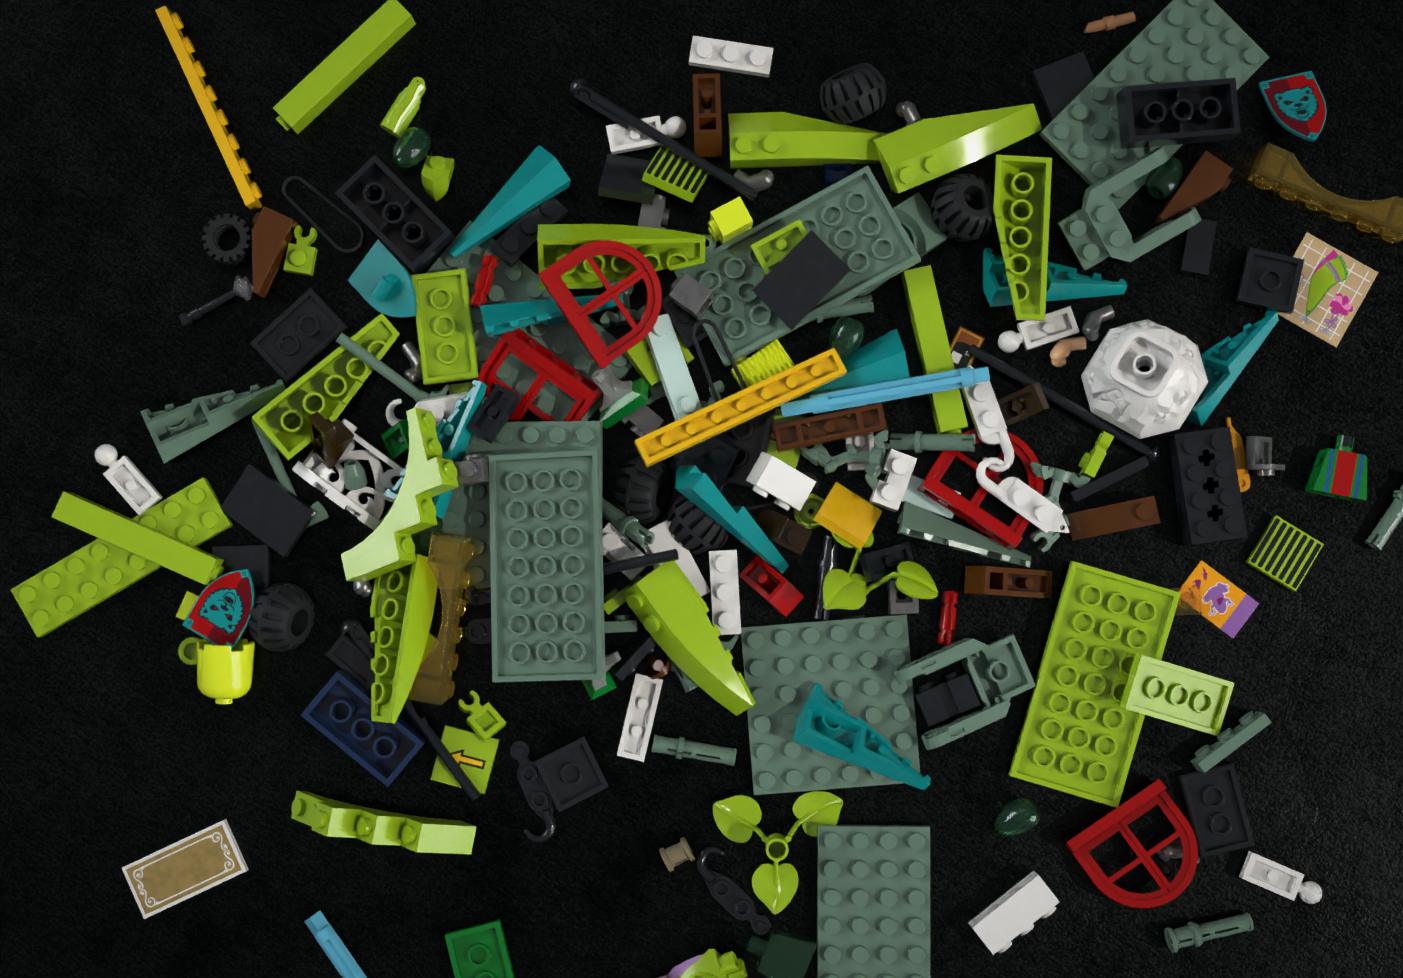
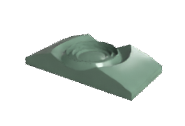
[858,192,948,297]

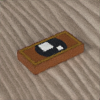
[950,326,985,369]

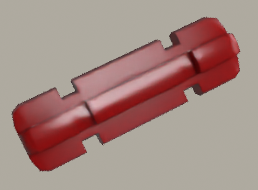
[470,254,498,309]
[938,591,958,645]

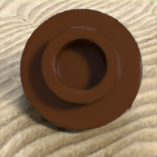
[642,654,671,679]

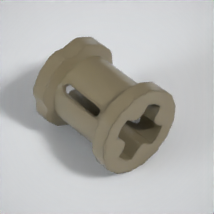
[659,837,695,872]

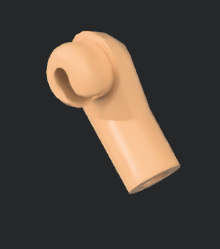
[1050,336,1086,367]

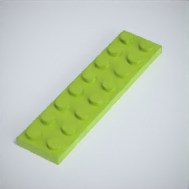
[10,477,233,637]

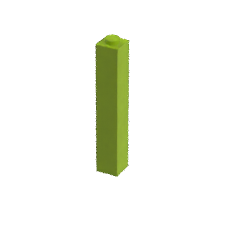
[273,0,416,134]
[901,265,968,434]
[51,491,224,585]

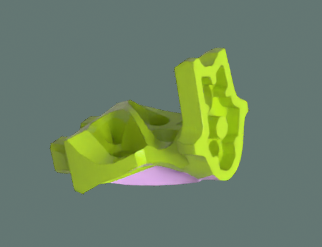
[658,949,747,978]

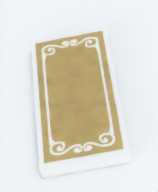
[122,819,249,919]

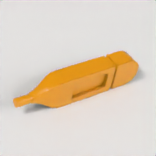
[1225,417,1250,492]

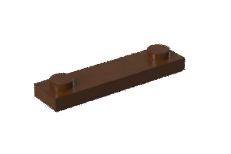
[773,402,887,453]

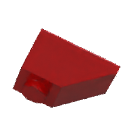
[739,555,804,617]

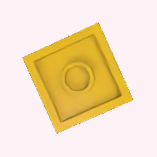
[813,482,883,550]

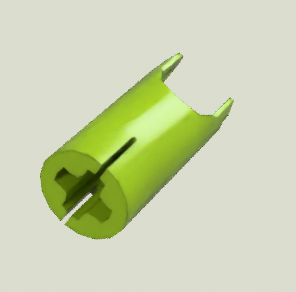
[380,77,426,139]

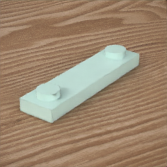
[646,314,702,421]

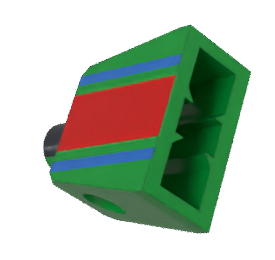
[1305,435,1367,502]

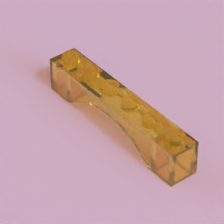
[1248,143,1403,243]
[409,531,474,705]

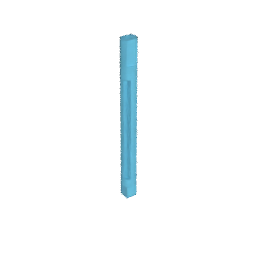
[780,366,990,417]
[304,911,367,978]

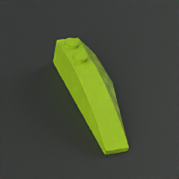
[873,103,1042,193]
[728,112,886,169]
[993,155,1052,322]
[537,224,706,289]
[251,313,400,461]
[370,554,441,724]
[621,561,756,716]

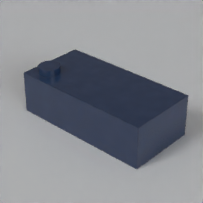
[301,669,427,787]

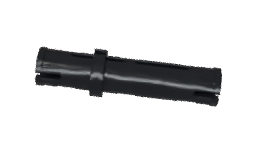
[811,535,839,620]

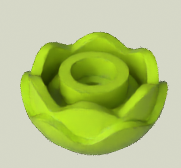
[794,494,824,529]

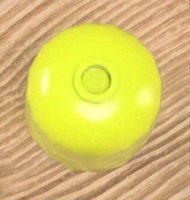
[197,638,255,704]

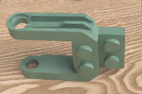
[1057,146,1202,271]
[893,634,1036,750]

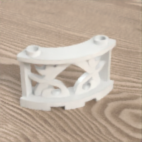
[292,418,407,530]

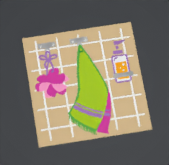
[1275,232,1378,348]

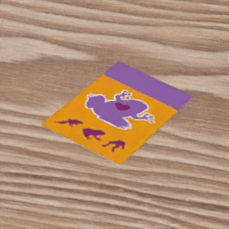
[1178,560,1259,638]

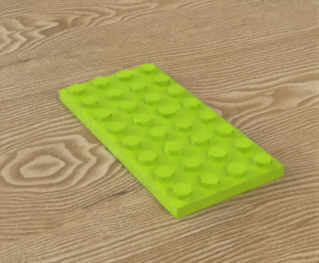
[1008,561,1181,808]

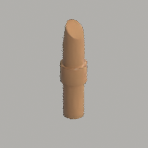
[1083,11,1136,33]

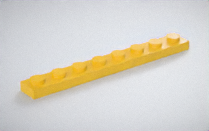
[155,6,262,211]
[634,348,847,467]

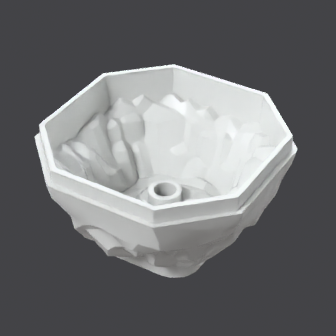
[1081,319,1208,439]

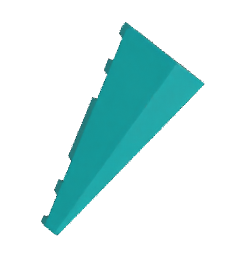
[449,145,571,260]
[983,248,1128,307]
[480,293,624,337]
[1185,310,1279,427]
[791,329,910,401]
[384,379,487,520]
[675,465,789,574]
[793,683,931,791]

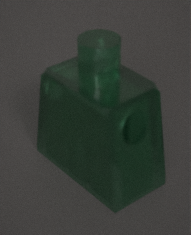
[746,929,817,978]

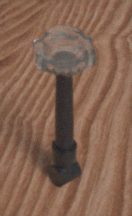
[178,275,253,327]

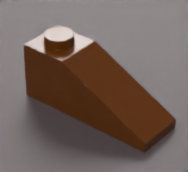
[693,73,722,157]
[1153,151,1233,226]
[252,206,300,299]
[1066,496,1160,541]
[964,566,1052,599]

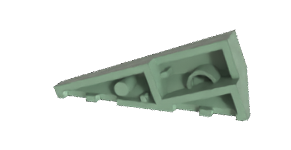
[140,379,286,463]
[897,501,1031,567]

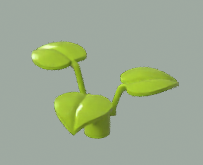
[823,532,938,610]
[713,791,843,915]

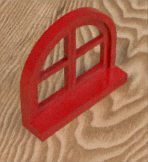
[537,240,662,369]
[477,329,603,422]
[917,429,1043,550]
[1066,779,1198,909]

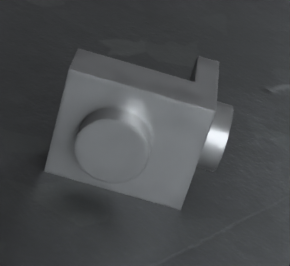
[1245,436,1285,476]

